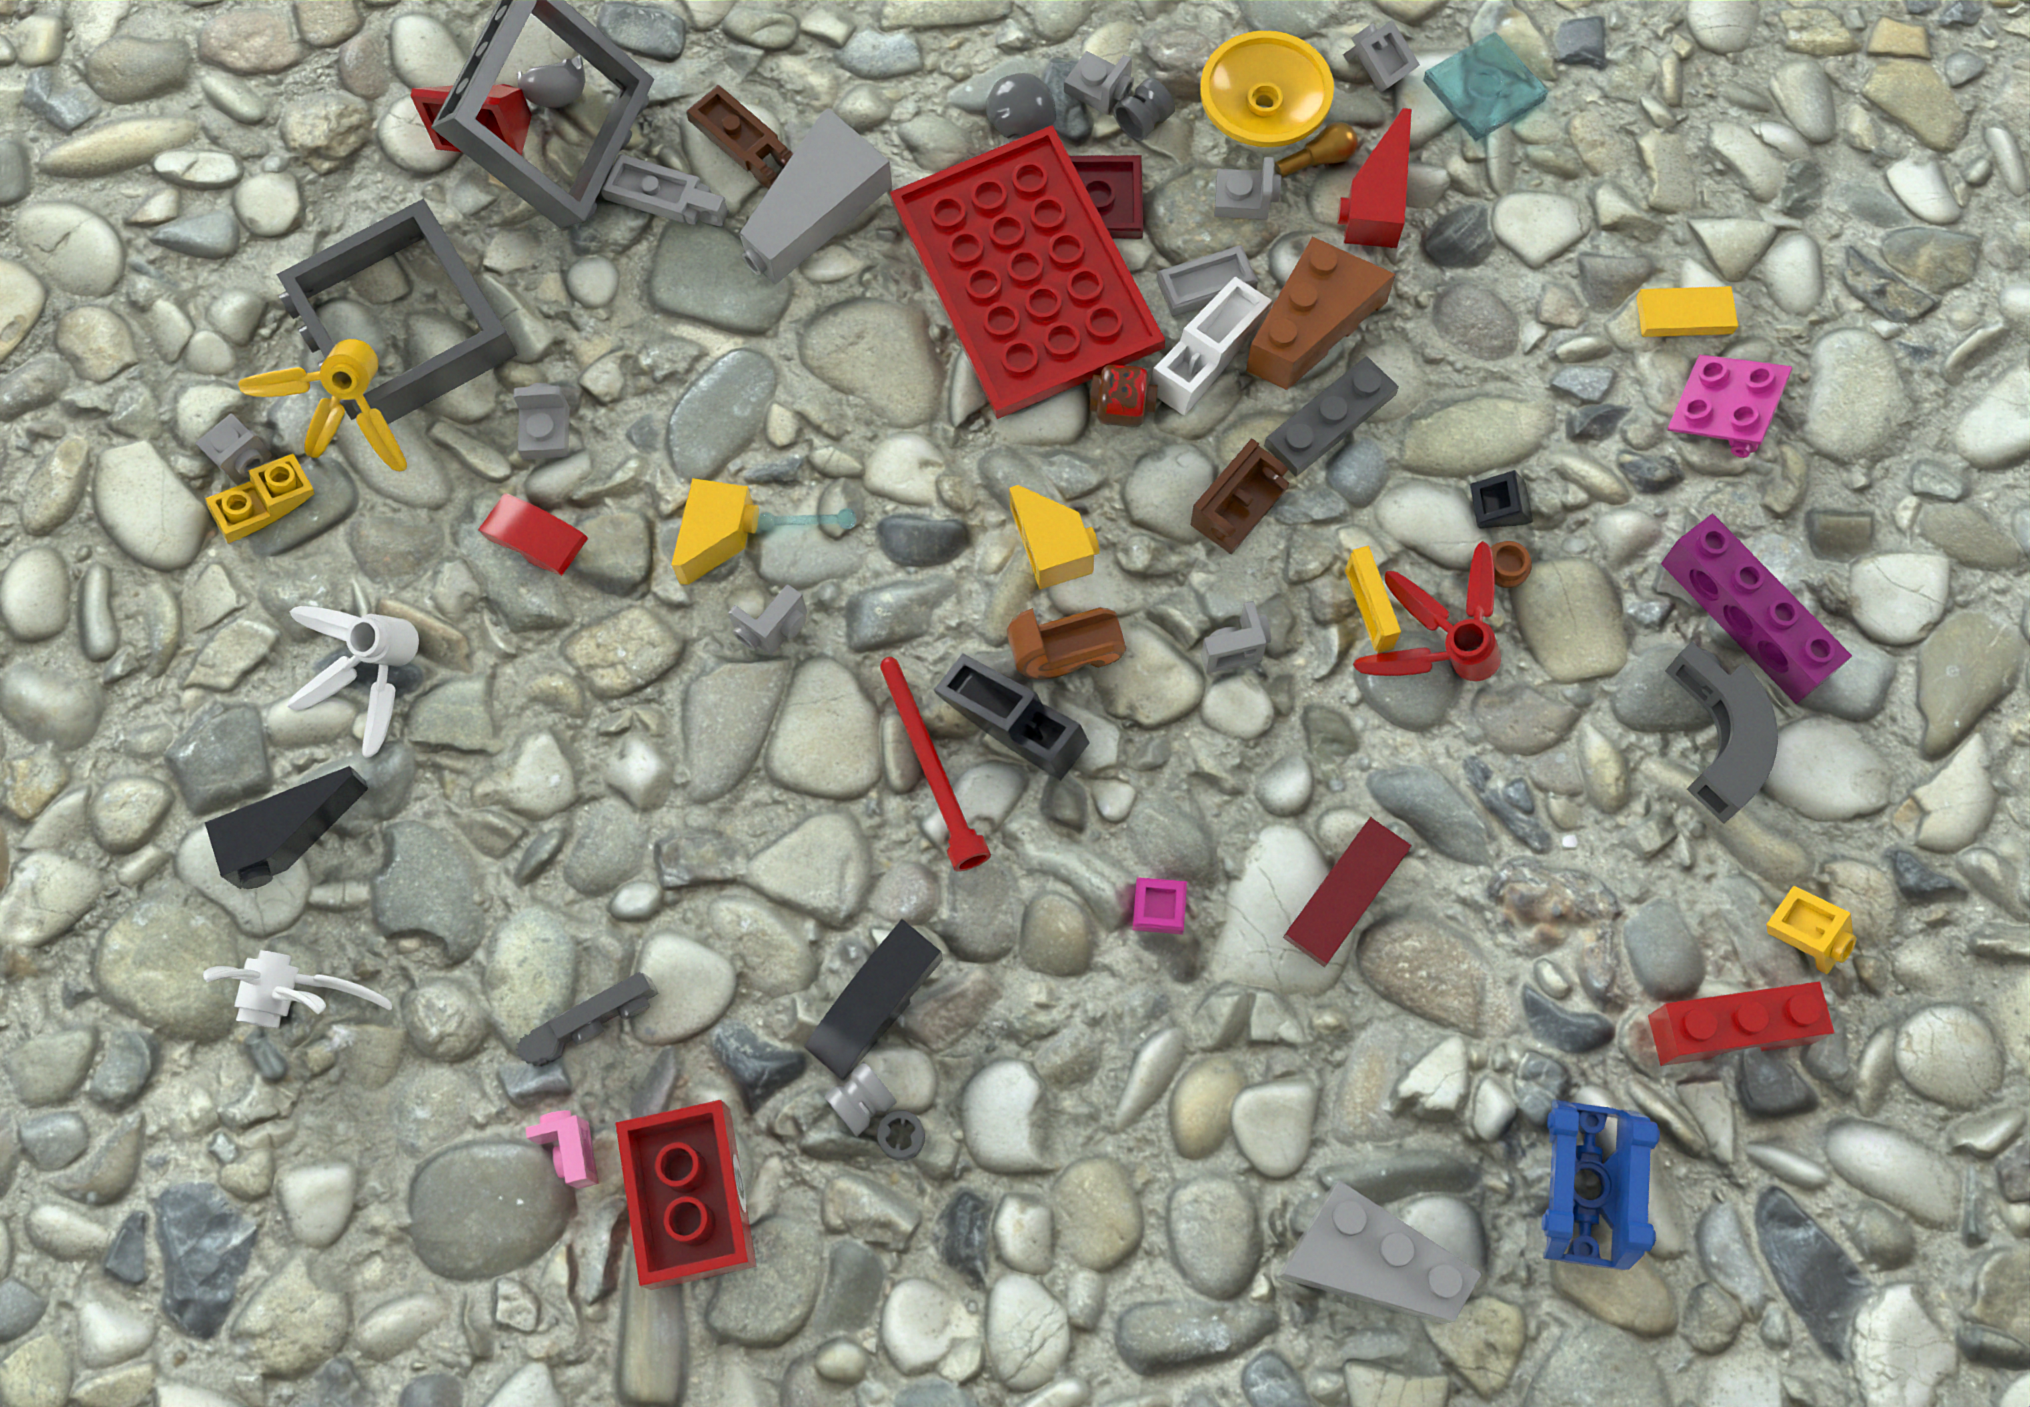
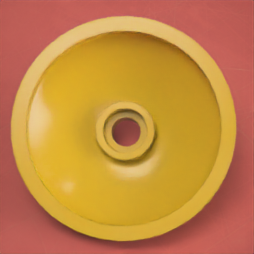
[1200,31,1334,147]

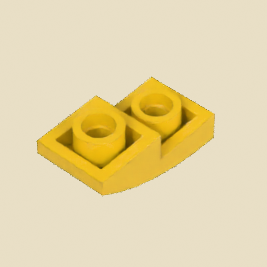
[205,454,315,544]

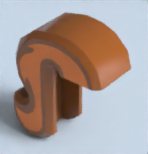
[1007,607,1126,680]

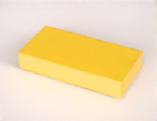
[1636,286,1738,337]
[1345,545,1401,654]

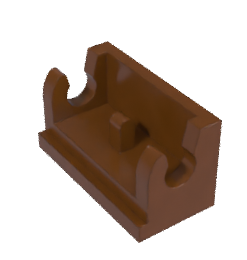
[1190,438,1289,555]

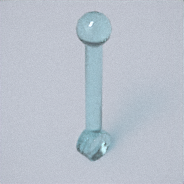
[758,508,856,530]

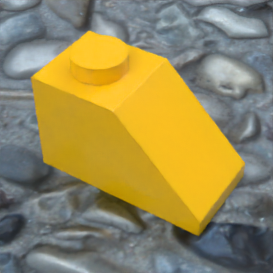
[671,478,759,585]
[1009,485,1100,590]

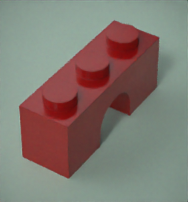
[1648,981,1835,1066]

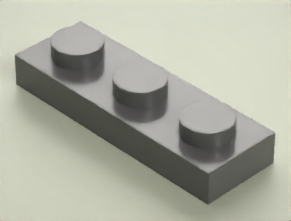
[1264,356,1399,477]

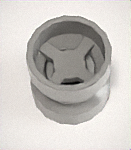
[824,1062,897,1137]

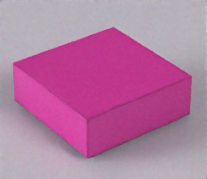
[1132,877,1187,935]

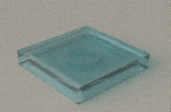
[1423,31,1549,142]

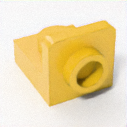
[1766,886,1857,974]

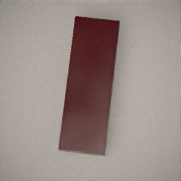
[1283,817,1412,968]

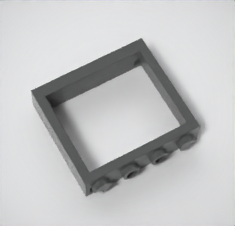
[431,0,655,229]
[276,198,518,424]

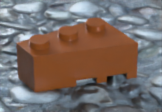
[1246,236,1396,390]

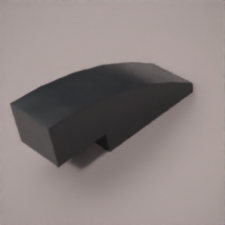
[934,653,1090,781]
[804,919,943,1081]

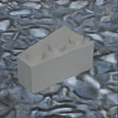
[1276,1180,1482,1325]

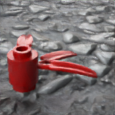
[1353,541,1501,682]

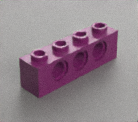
[1661,513,1852,705]

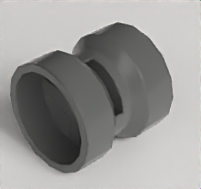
[1113,78,1175,141]

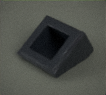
[1470,470,1533,529]

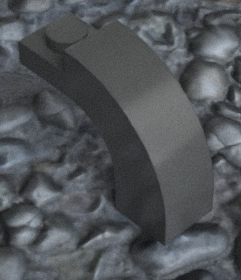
[1665,641,1778,824]

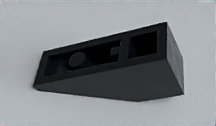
[205,766,368,889]

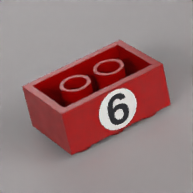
[615,1100,757,1290]

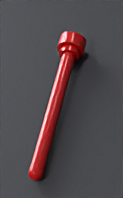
[880,657,991,872]

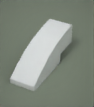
[1149,277,1272,416]

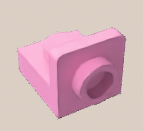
[525,1110,599,1189]

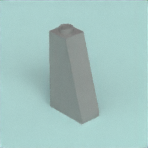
[740,108,892,284]

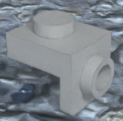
[728,584,807,656]

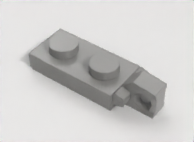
[601,154,729,227]

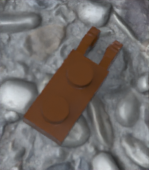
[686,85,794,190]

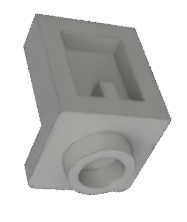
[1342,20,1420,93]
[1064,51,1134,115]
[1214,157,1281,220]
[513,383,570,459]
[196,413,273,485]
[1201,601,1271,674]

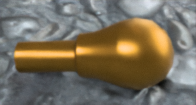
[1275,122,1358,178]

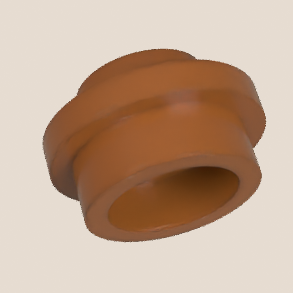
[1490,541,1532,588]

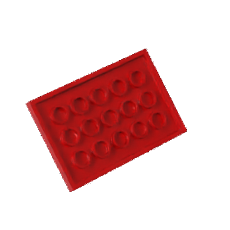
[889,125,1165,419]

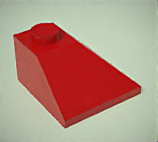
[410,84,532,156]

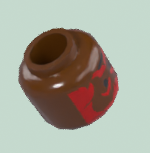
[1090,364,1158,427]

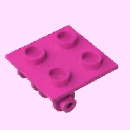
[1668,354,1792,458]

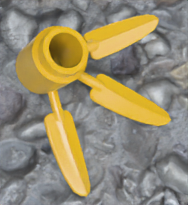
[238,339,407,472]

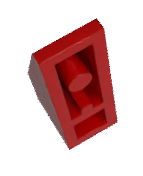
[1337,108,1412,248]

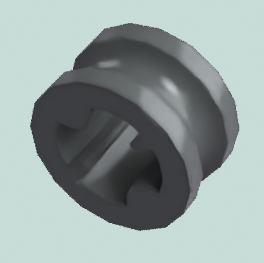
[877,1110,925,1161]

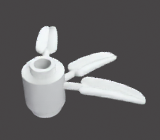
[287,606,419,758]
[203,950,392,1028]

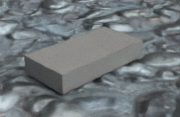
[1156,245,1258,317]

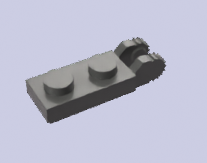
[516,972,659,1067]

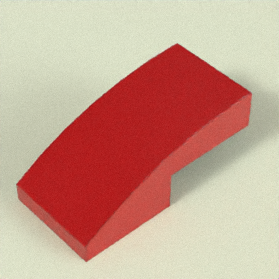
[478,493,588,576]

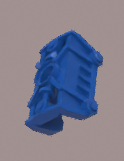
[1541,1099,1660,1270]

